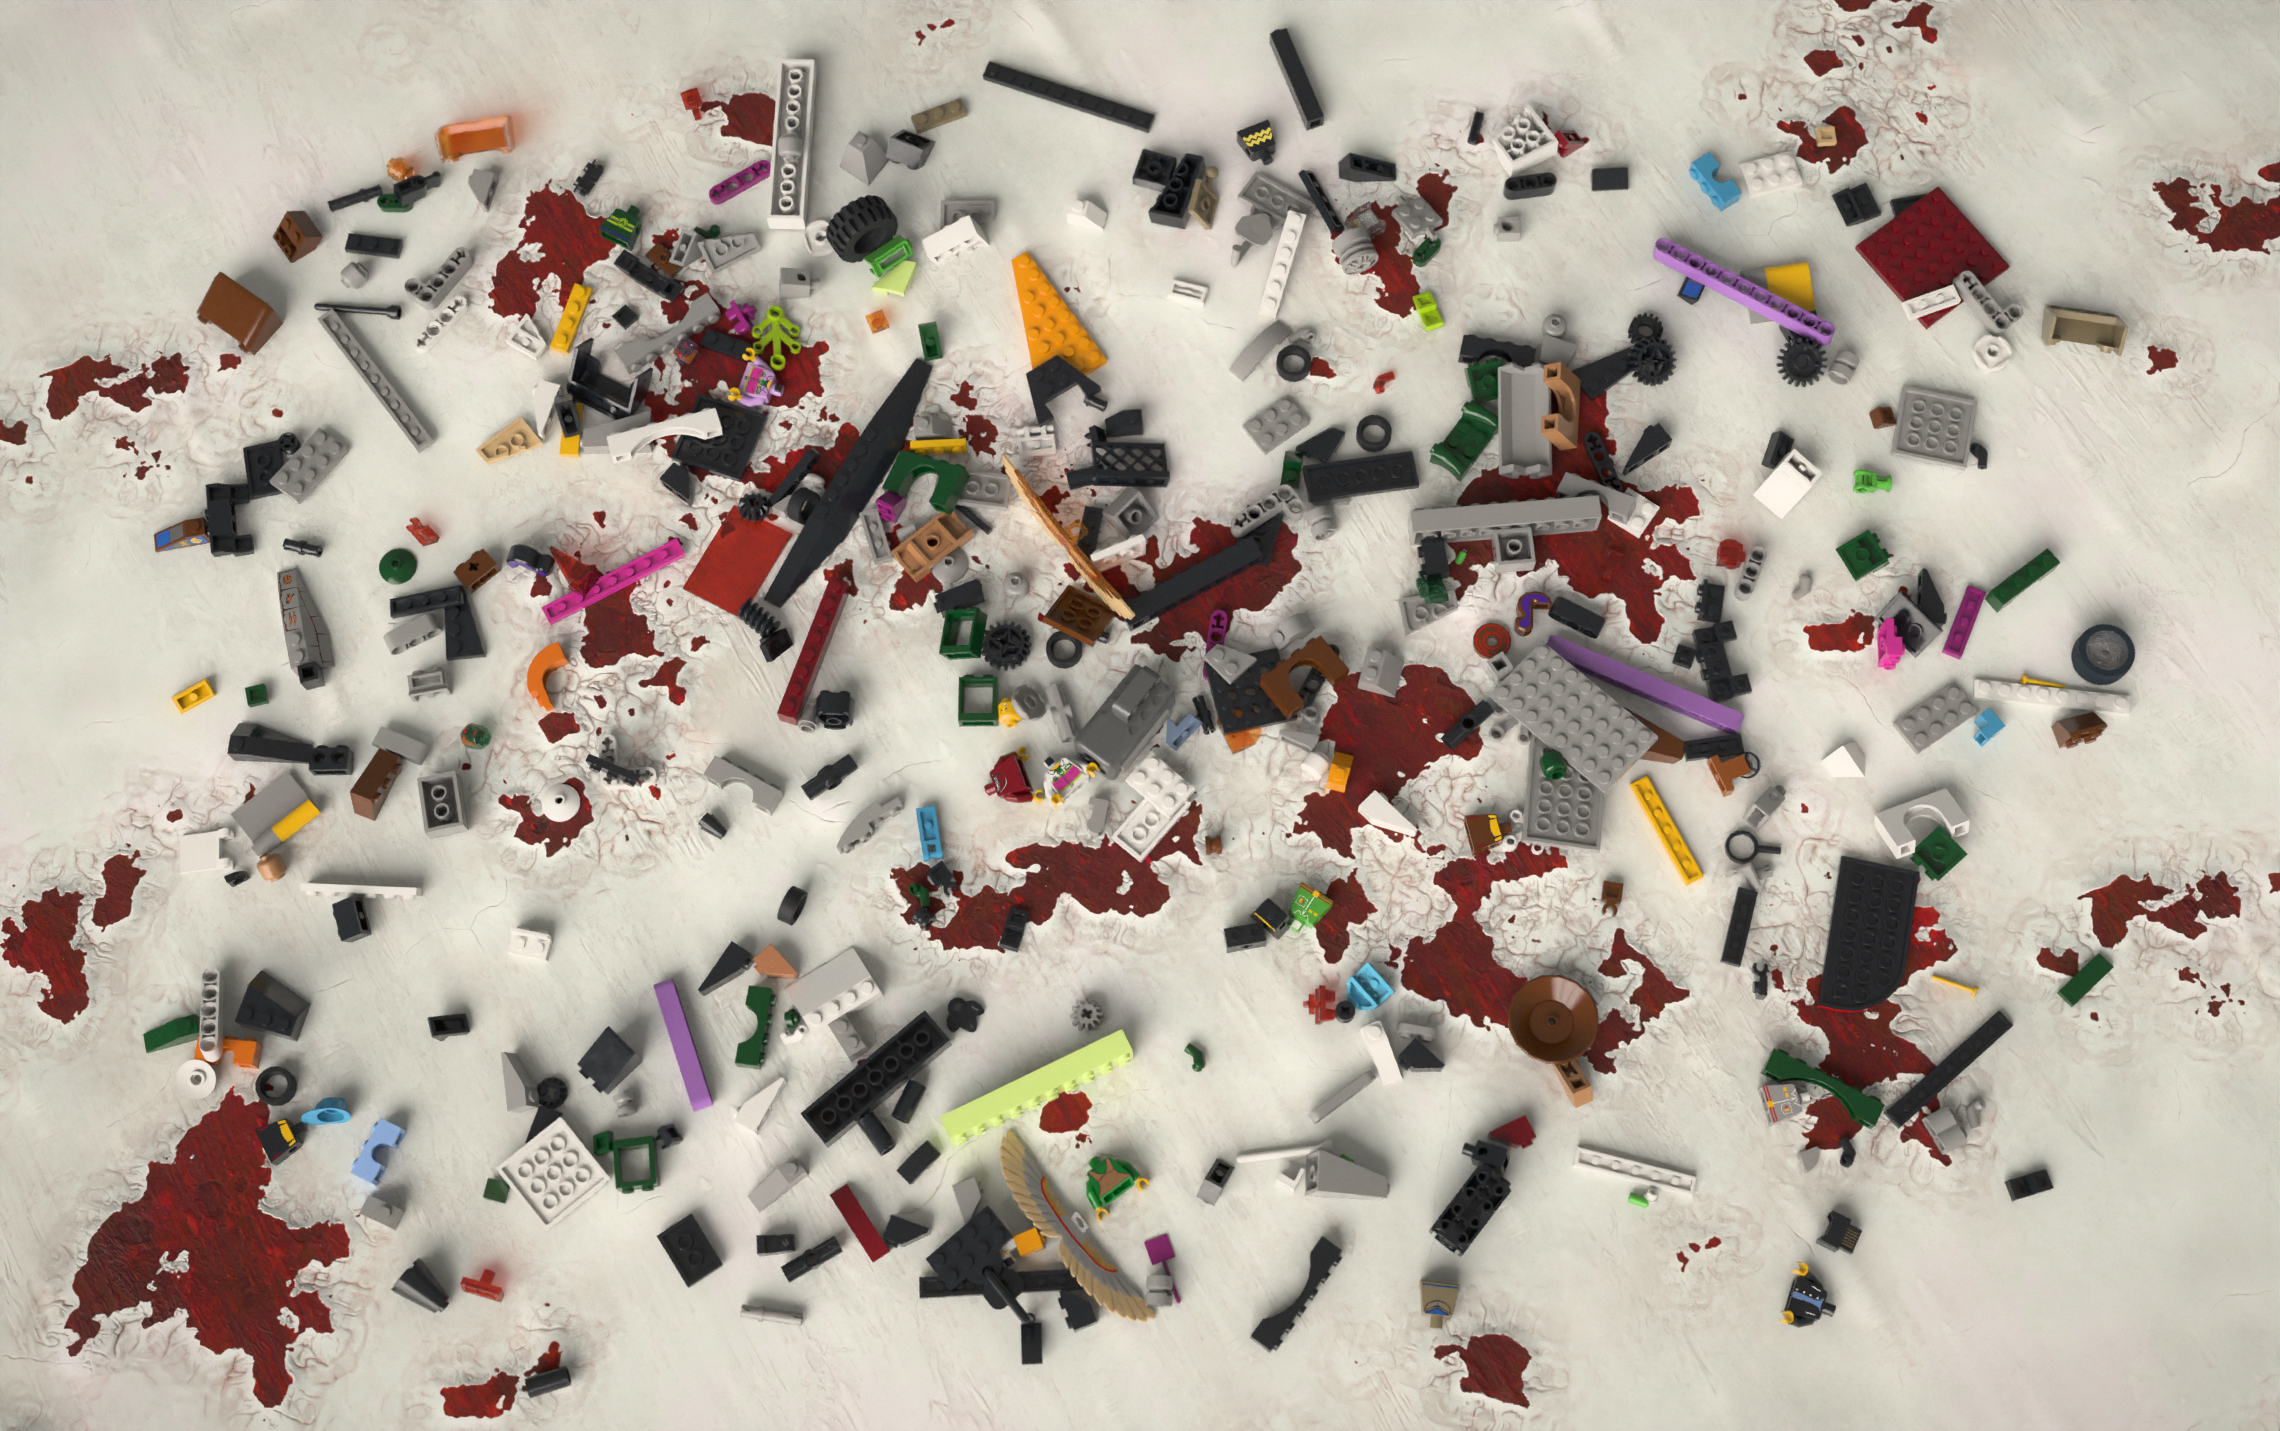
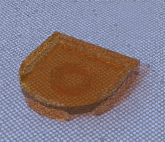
[1216,711,1261,755]

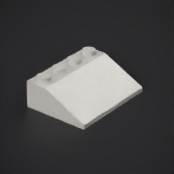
[785,948,883,1038]

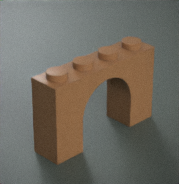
[1541,362,1581,450]

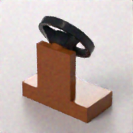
[1707,752,1761,797]

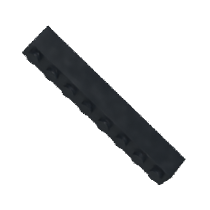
[1121,536,1263,632]

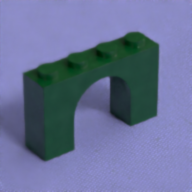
[882,450,970,515]

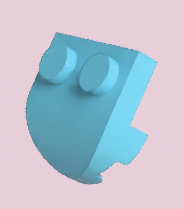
[1346,962,1396,1010]

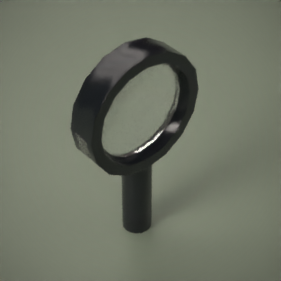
[1724,830,1781,864]

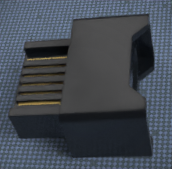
[1816,1210,1863,1255]

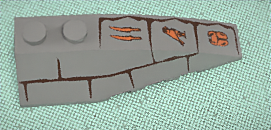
[277,568,335,676]

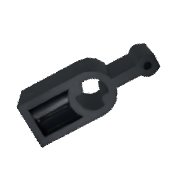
[393,171,441,207]

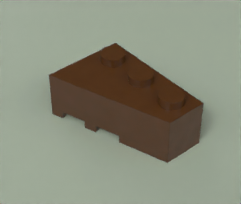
[350,748,403,821]

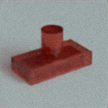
[460,1269,504,1302]

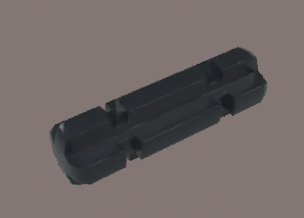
[1467,111,1484,145]

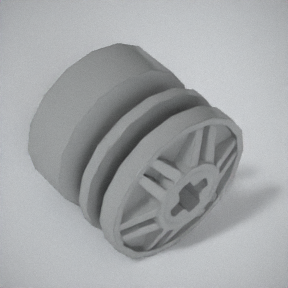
[1332,227,1379,275]

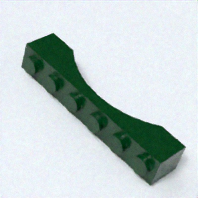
[1760,1049,1885,1129]

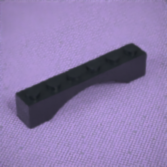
[1250,1236,1343,1353]

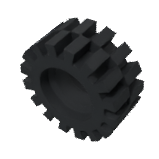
[1628,313,1663,345]

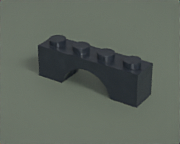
[1458,334,1536,368]

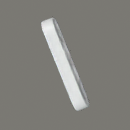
[413,296,469,353]

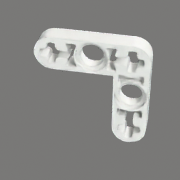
[599,734,658,790]

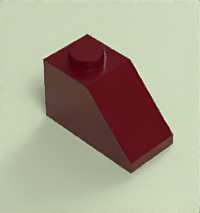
[1487,1115,1536,1149]

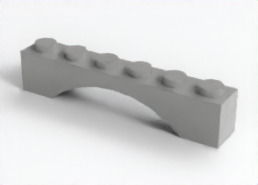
[615,293,722,375]

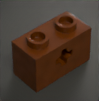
[453,548,501,594]

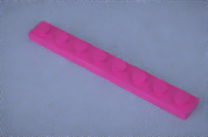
[541,538,686,625]

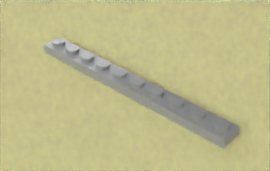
[317,309,435,453]

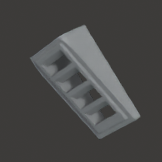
[1278,729,1320,753]

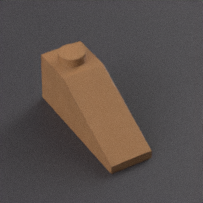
[1552,1060,1593,1108]

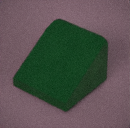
[483,1178,510,1204]

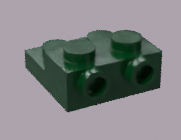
[1464,358,1504,403]
[1836,529,1891,582]
[1910,826,1968,881]

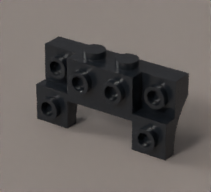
[205,483,254,557]
[1692,620,1752,703]

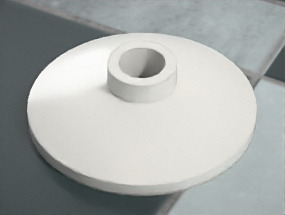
[541,784,580,822]
[176,1060,217,1099]

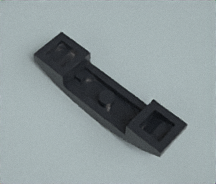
[614,249,685,302]

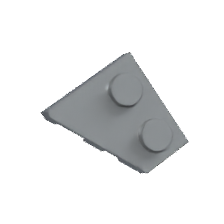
[1203,644,1257,685]

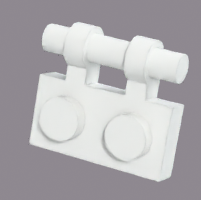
[1016,424,1057,458]

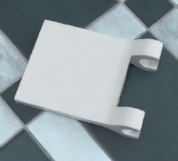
[180,828,234,874]

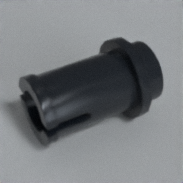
[1083,396,1108,412]

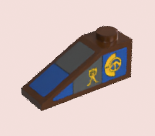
[154,517,210,552]

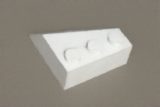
[1493,104,1558,177]

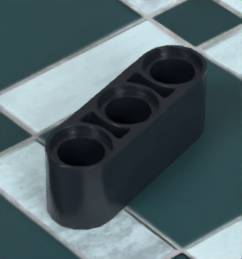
[1503,172,1557,200]
[1548,597,1606,639]

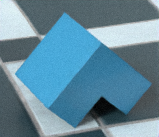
[1974,708,2006,747]

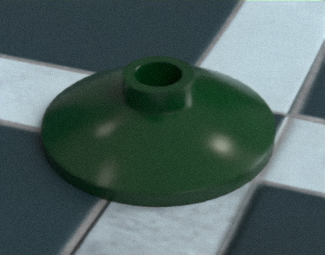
[379,549,417,585]

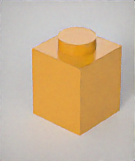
[1014,1227,1046,1258]

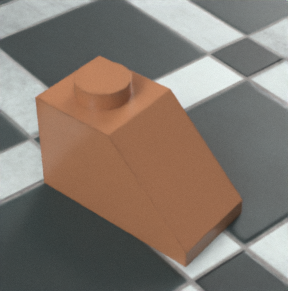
[753,944,799,979]

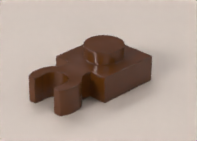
[1600,881,1623,917]

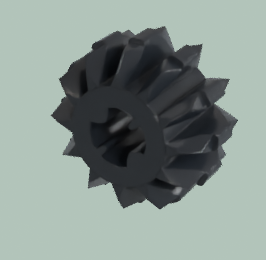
[738,491,770,523]

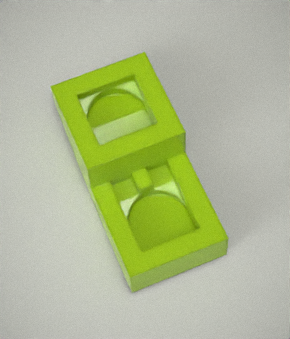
[1413,291,1444,332]

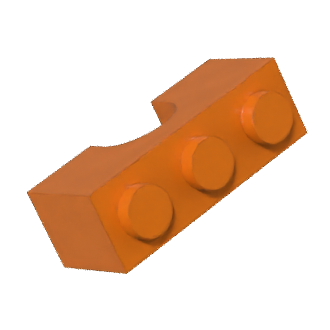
[194,1036,263,1069]

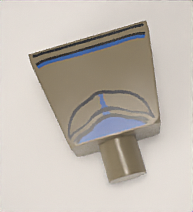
[1419,1280,1460,1330]

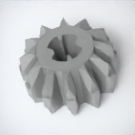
[1070,998,1104,1033]

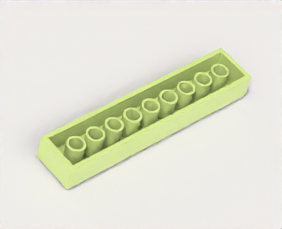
[940,1029,1133,1146]

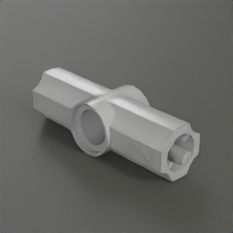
[1045,684,1077,743]

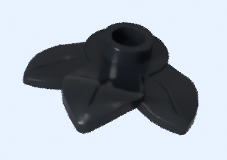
[946,997,984,1033]

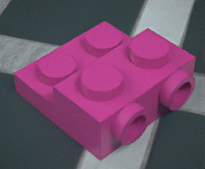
[1877,618,1905,670]

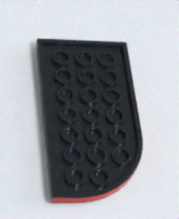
[1817,856,1920,1013]

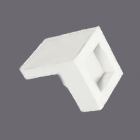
[1276,1162,1305,1193]

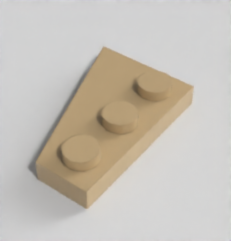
[475,417,543,465]

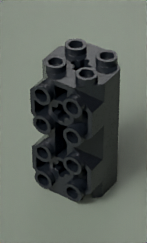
[1429,1164,1512,1257]

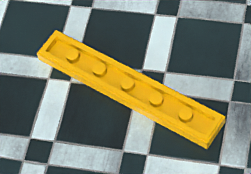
[1629,776,1704,886]

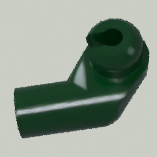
[693,225,720,239]
[908,883,931,908]
[1184,1043,1206,1072]

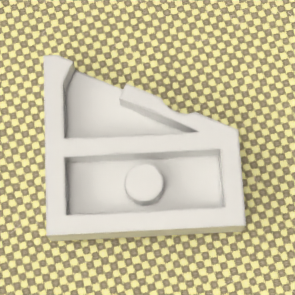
[506,314,547,361]

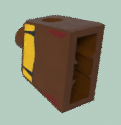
[1463,814,1512,856]

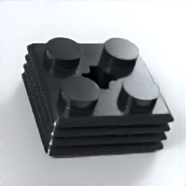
[1133,149,1177,192]

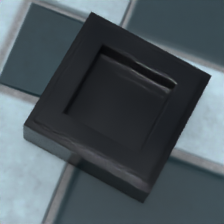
[612,304,639,330]

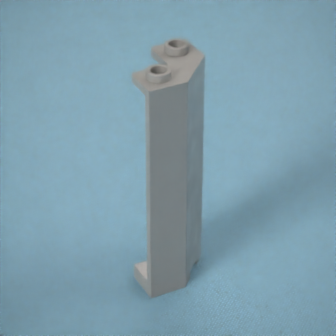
[1498,362,1552,479]

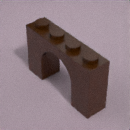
[1259,635,1350,719]

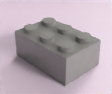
[417,770,469,839]

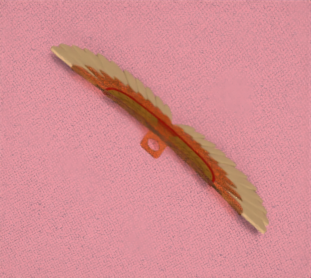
[1001,453,1135,620]

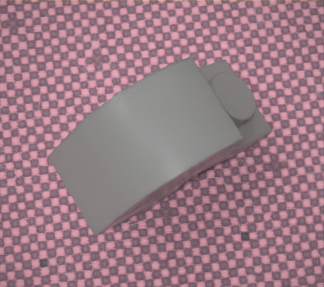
[1269,613,1316,651]
[1486,651,1513,686]

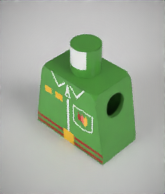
[1289,882,1333,933]

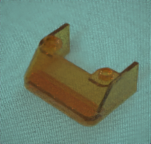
[434,116,515,163]

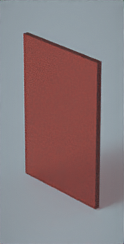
[683,505,792,617]

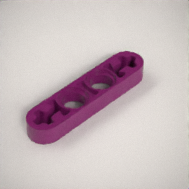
[709,160,771,205]
[1203,610,1227,681]

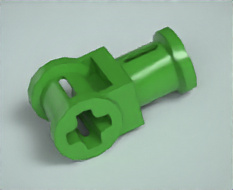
[1853,470,1892,493]

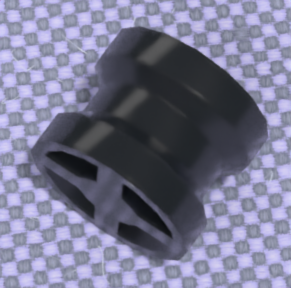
[278,432,301,455]
[912,906,936,931]
[1335,1001,1355,1023]

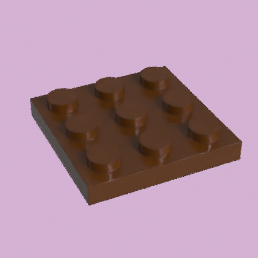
[1043,585,1117,647]

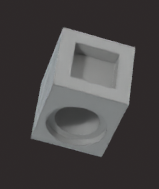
[1493,217,1521,242]

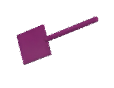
[1144,1234,1181,1304]

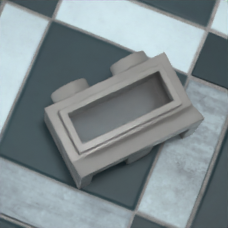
[407,667,452,702]

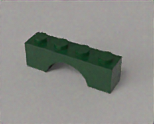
[1985,548,2060,613]
[735,985,777,1070]

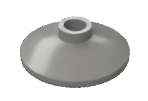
[931,549,968,583]

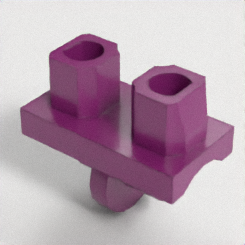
[725,300,757,335]

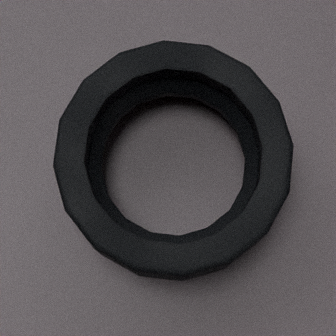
[1276,345,1311,382]
[1356,415,1392,452]
[787,487,821,525]
[1046,631,1082,669]
[777,886,808,925]
[255,1066,297,1106]

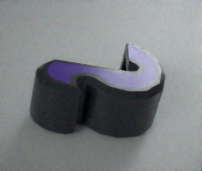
[506,544,555,576]

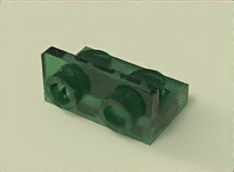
[1416,571,1449,604]

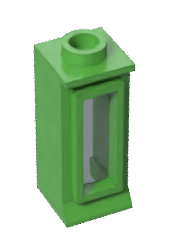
[864,235,914,278]

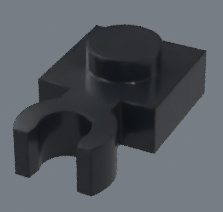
[926,861,959,897]

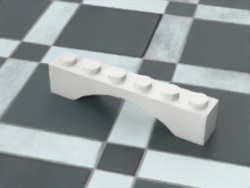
[606,408,722,464]

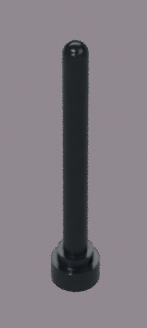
[314,303,402,320]

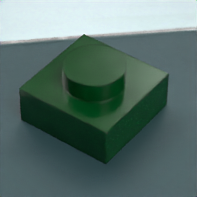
[245,683,269,708]
[593,1130,614,1156]

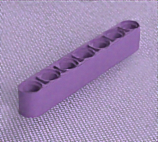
[654,978,714,1112]

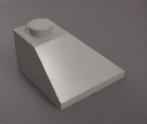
[840,131,890,186]

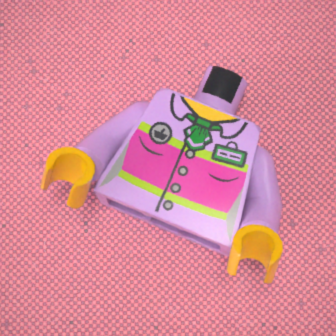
[728,348,784,407]

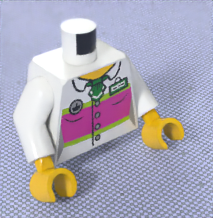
[1043,756,1100,809]

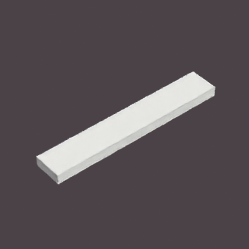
[1573,1146,1697,1197]

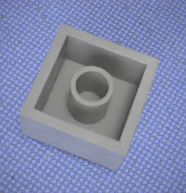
[1491,527,1536,573]

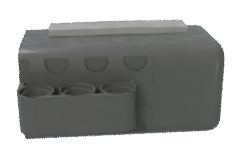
[1074,664,1175,780]

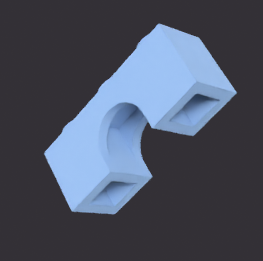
[351,1118,406,1186]

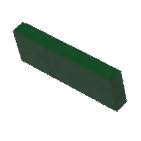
[2057,953,2114,1007]

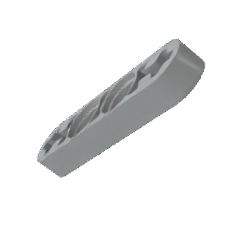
[1309,1070,1376,1124]

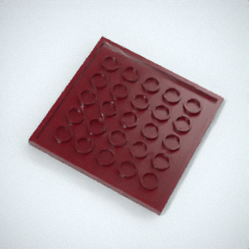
[1855,186,2010,330]

